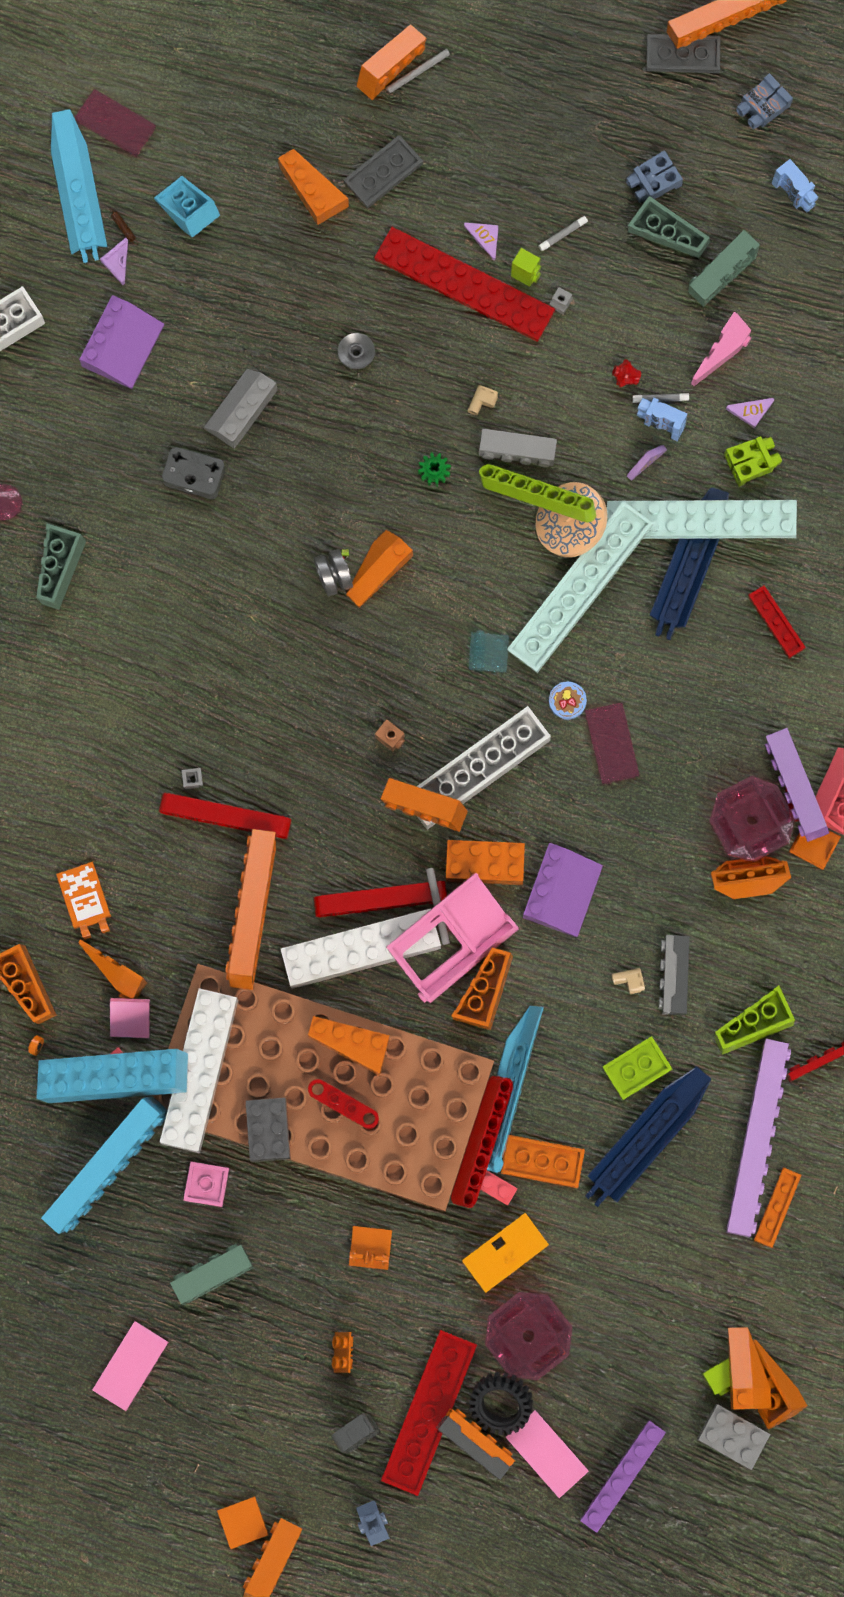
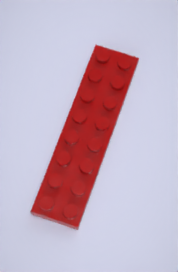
[381,1330,477,1496]

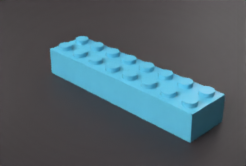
[37,1049,188,1103]
[41,1096,168,1234]

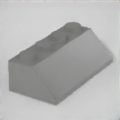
[204,369,277,449]

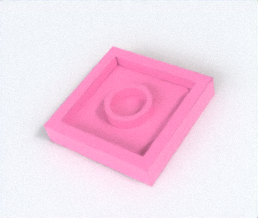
[110,998,150,1038]
[183,1162,229,1207]

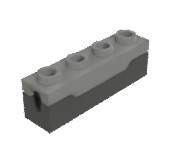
[659,935,690,1016]

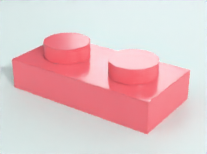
[480,1171,518,1206]

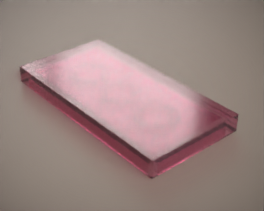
[74,89,156,157]
[585,703,640,785]

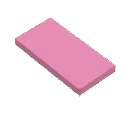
[93,1321,169,1411]
[506,1410,588,1498]

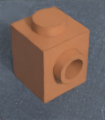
[375,719,405,752]

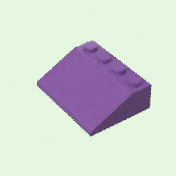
[79,295,164,389]
[523,843,603,937]

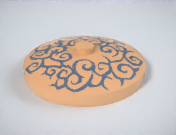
[536,482,607,557]

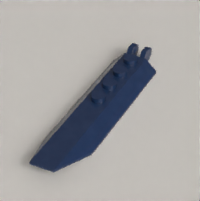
[650,487,729,641]
[585,1066,711,1207]

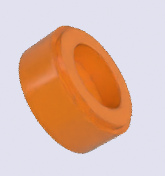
[28,1035,44,1056]

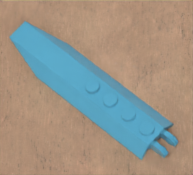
[51,109,107,263]
[487,1006,544,1173]

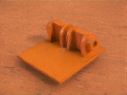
[349,1226,392,1270]
[332,1332,353,1373]

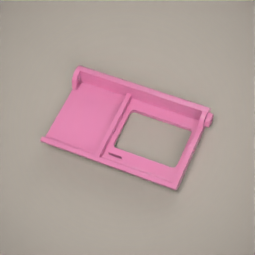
[386,872,519,1003]

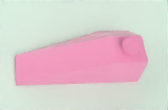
[691,312,751,386]

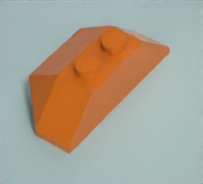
[711,856,791,899]

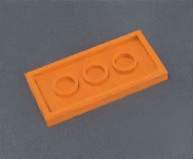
[501,1135,585,1189]

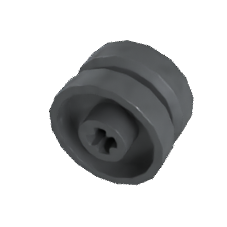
[313,549,353,597]

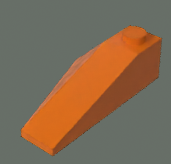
[346,530,413,608]
[78,940,147,999]
[728,1327,771,1409]
[753,1340,808,1429]

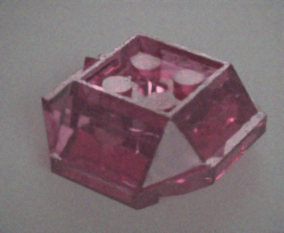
[709,776,795,862]
[485,1292,573,1381]

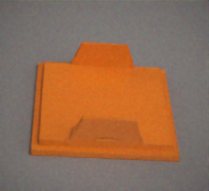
[789,831,841,870]

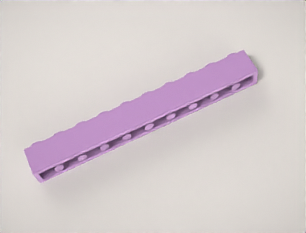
[726,1039,791,1238]

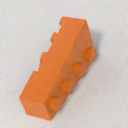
[356,24,427,100]
[278,149,349,225]
[451,947,513,1030]

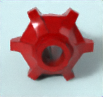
[612,359,641,388]

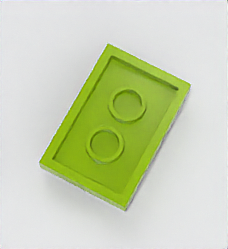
[602,1036,673,1100]

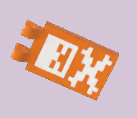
[56,862,111,940]

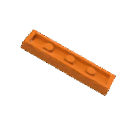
[754,1167,802,1248]

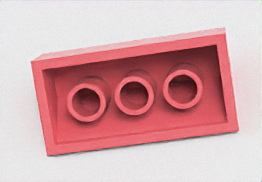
[816,747,844,835]

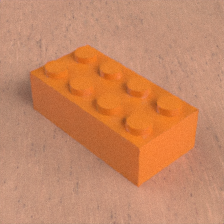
[446,840,525,885]

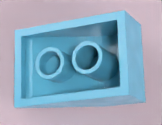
[154,176,220,237]

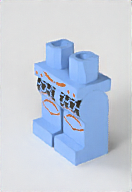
[772,159,818,213]
[637,398,687,442]

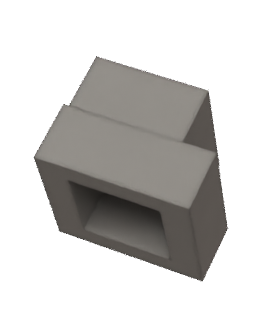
[549,287,573,315]
[182,768,203,789]

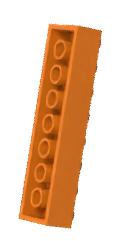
[226,829,276,990]

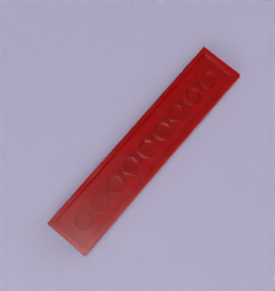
[374,227,555,342]

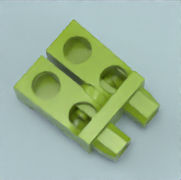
[724,436,782,487]

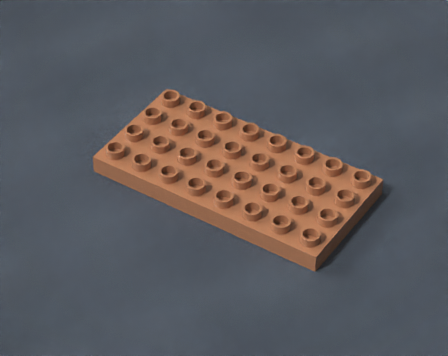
[152,964,494,1212]

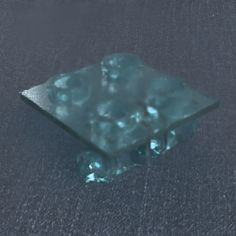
[469,630,509,672]

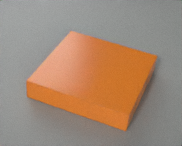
[217,1497,269,1549]

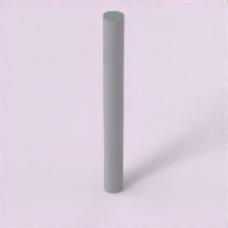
[386,49,450,94]
[426,868,450,945]

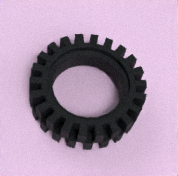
[469,1372,533,1435]

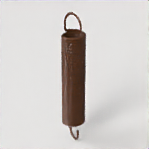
[109,209,138,245]

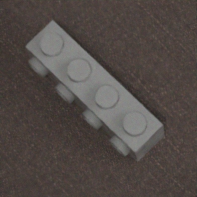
[479,429,557,467]

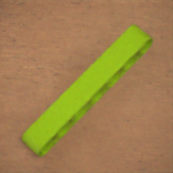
[479,464,597,523]

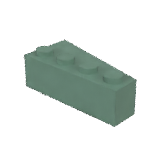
[627,196,710,258]
[688,230,760,307]
[36,524,86,610]

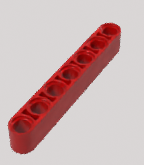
[158,793,292,839]
[313,881,447,917]
[451,1075,513,1208]

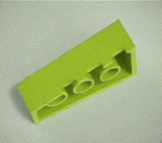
[714,985,795,1055]

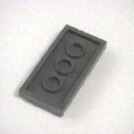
[646,34,720,73]
[343,135,423,209]

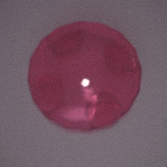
[0,484,22,520]

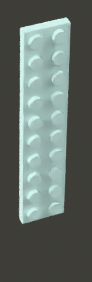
[607,500,797,539]
[507,501,654,673]

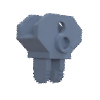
[356,1500,390,1546]

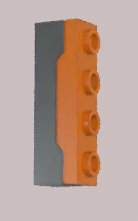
[436,1409,515,1480]

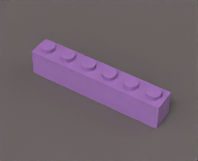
[765,728,829,842]
[580,1420,666,1533]

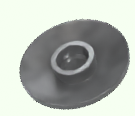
[338,333,375,369]

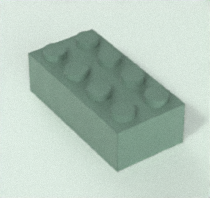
[170,1244,254,1305]

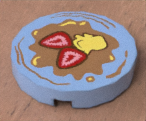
[548,681,587,720]

